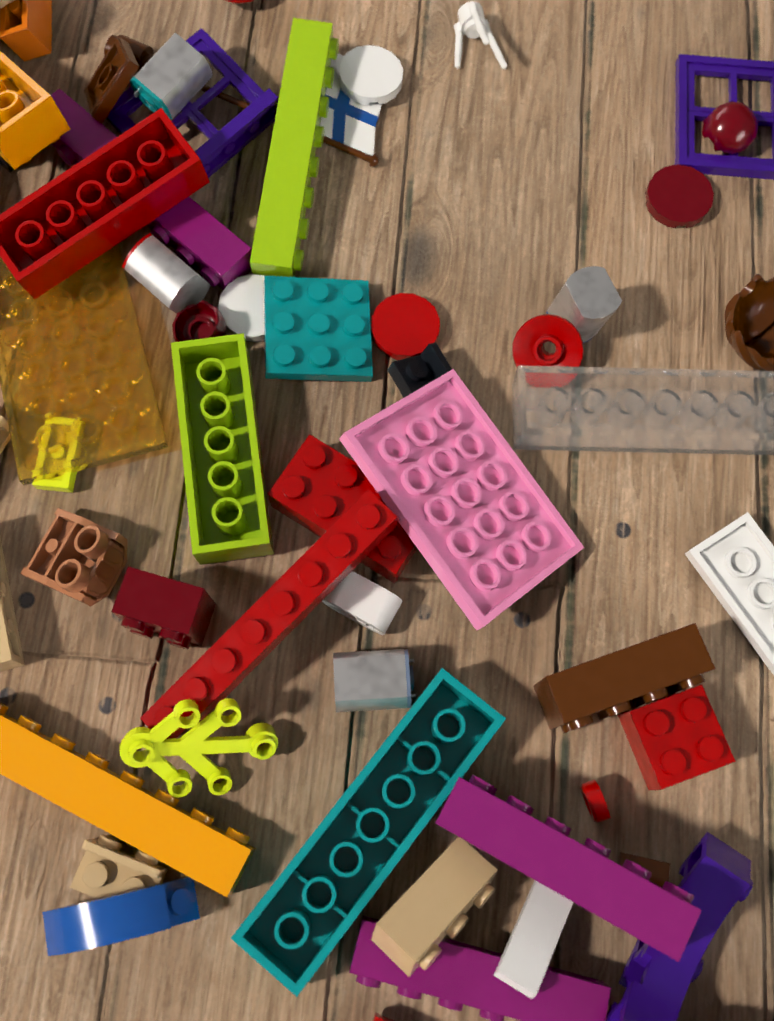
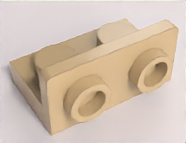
[70,834,168,899]

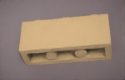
[371,837,497,977]

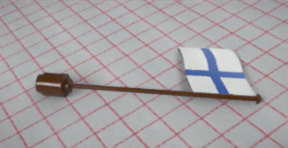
[104,34,382,167]

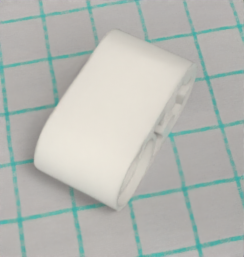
[322,571,403,635]

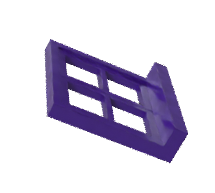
[106,28,278,178]
[675,54,774,180]

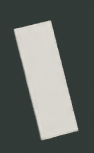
[494,880,573,999]

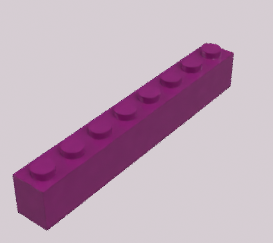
[48,88,252,291]

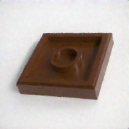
[84,37,139,124]

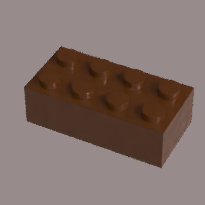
[533,623,715,734]

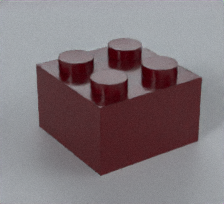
[111,566,216,650]

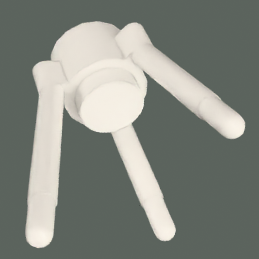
[454,1,507,69]

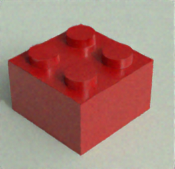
[618,684,736,790]

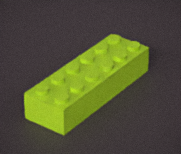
[171,333,274,565]

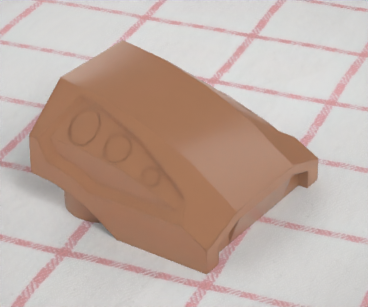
[20,508,128,607]

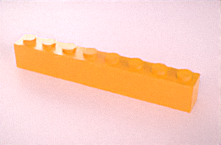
[0,703,256,897]

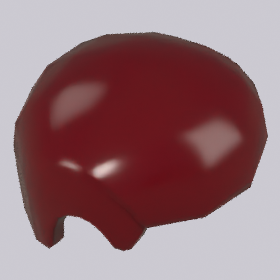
[702,101,758,154]
[172,300,226,342]

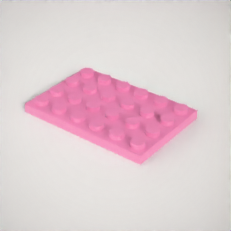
[339,369,585,630]

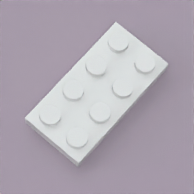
[685,512,774,675]

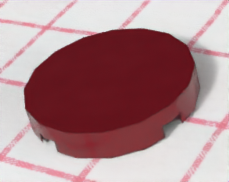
[645,164,714,228]

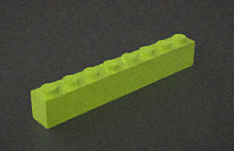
[250,18,339,277]

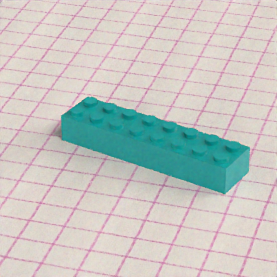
[231,668,506,997]

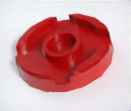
[371,293,440,360]

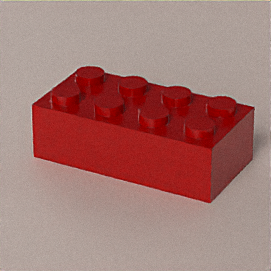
[267,434,418,584]

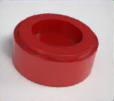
[580,779,610,823]

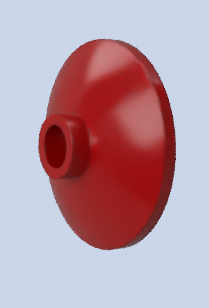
[512,314,584,385]

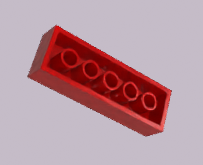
[0,108,210,300]

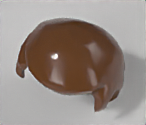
[724,274,774,373]

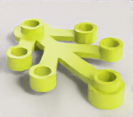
[119,698,279,798]

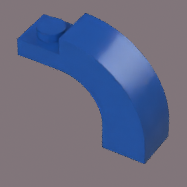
[43,877,200,956]

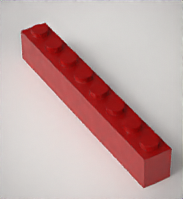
[140,489,400,739]

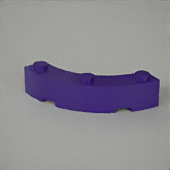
[606,832,753,1021]

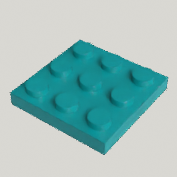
[264,276,373,382]

